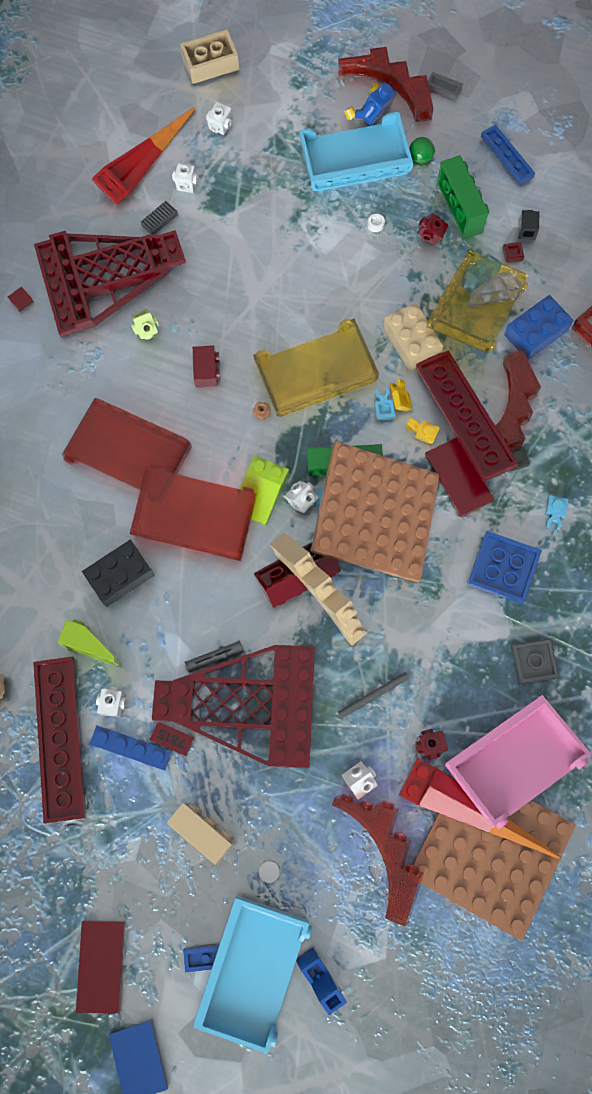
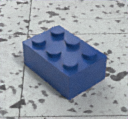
[504,294,574,361]

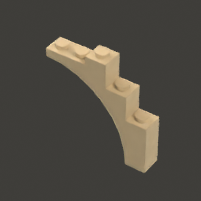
[270,533,367,646]

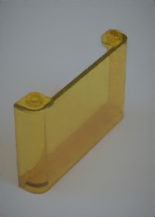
[427,249,528,354]
[253,318,379,417]

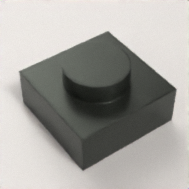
[511,447,530,471]

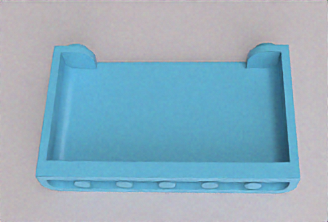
[299,112,413,191]
[193,895,312,1054]

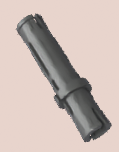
[185,640,244,673]

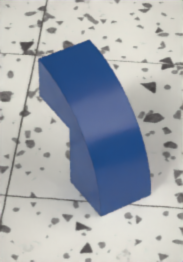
[296,947,347,1015]

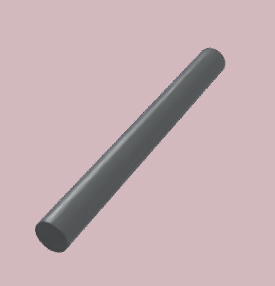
[338,672,410,719]

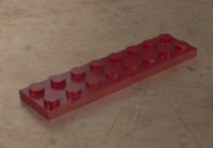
[416,350,518,482]
[33,656,86,824]

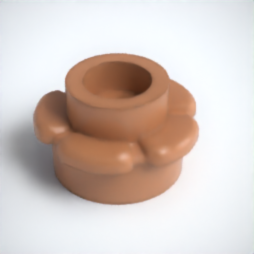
[253,402,271,419]

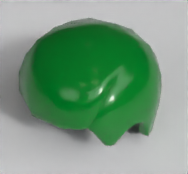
[409,137,435,164]

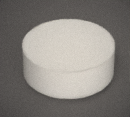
[367,214,385,232]
[259,861,280,883]

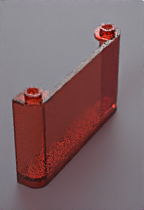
[62,398,192,503]
[129,464,258,561]

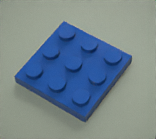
[467,531,542,605]

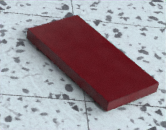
[425,437,495,518]
[76,921,125,1014]

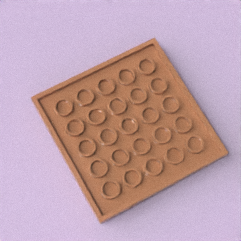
[310,441,439,583]
[407,779,576,941]

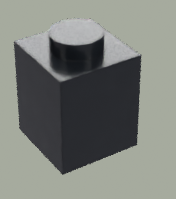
[518,210,540,240]

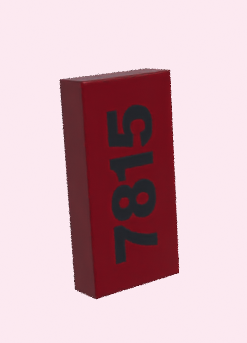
[149,722,195,757]

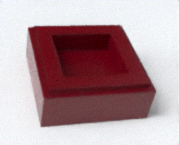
[502,242,525,263]
[8,286,33,312]

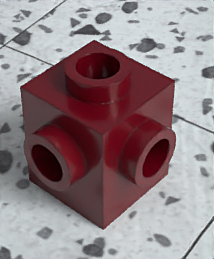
[417,213,449,245]
[415,729,448,760]

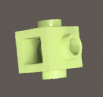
[131,309,159,339]

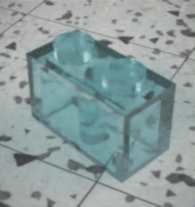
[461,253,502,296]

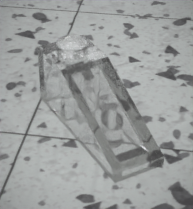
[468,271,523,308]

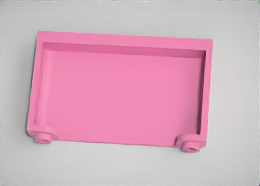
[445,695,591,829]

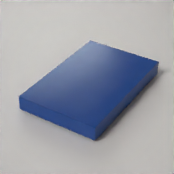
[109,1019,168,1094]

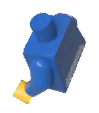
[344,82,396,126]

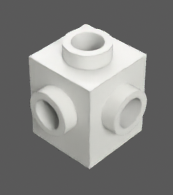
[207,102,233,135]
[173,163,198,193]
[284,480,319,513]
[96,686,127,718]
[341,761,378,799]

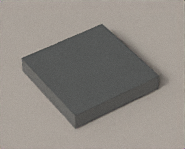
[511,639,560,685]

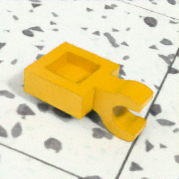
[390,379,413,412]
[405,418,440,446]

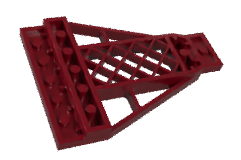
[34,230,186,337]
[152,645,315,768]

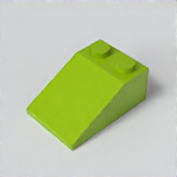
[232,455,290,525]
[57,619,122,667]

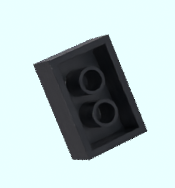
[81,539,155,607]

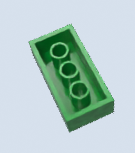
[437,155,489,239]

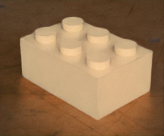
[180,29,239,84]
[383,302,443,371]
[167,802,235,865]

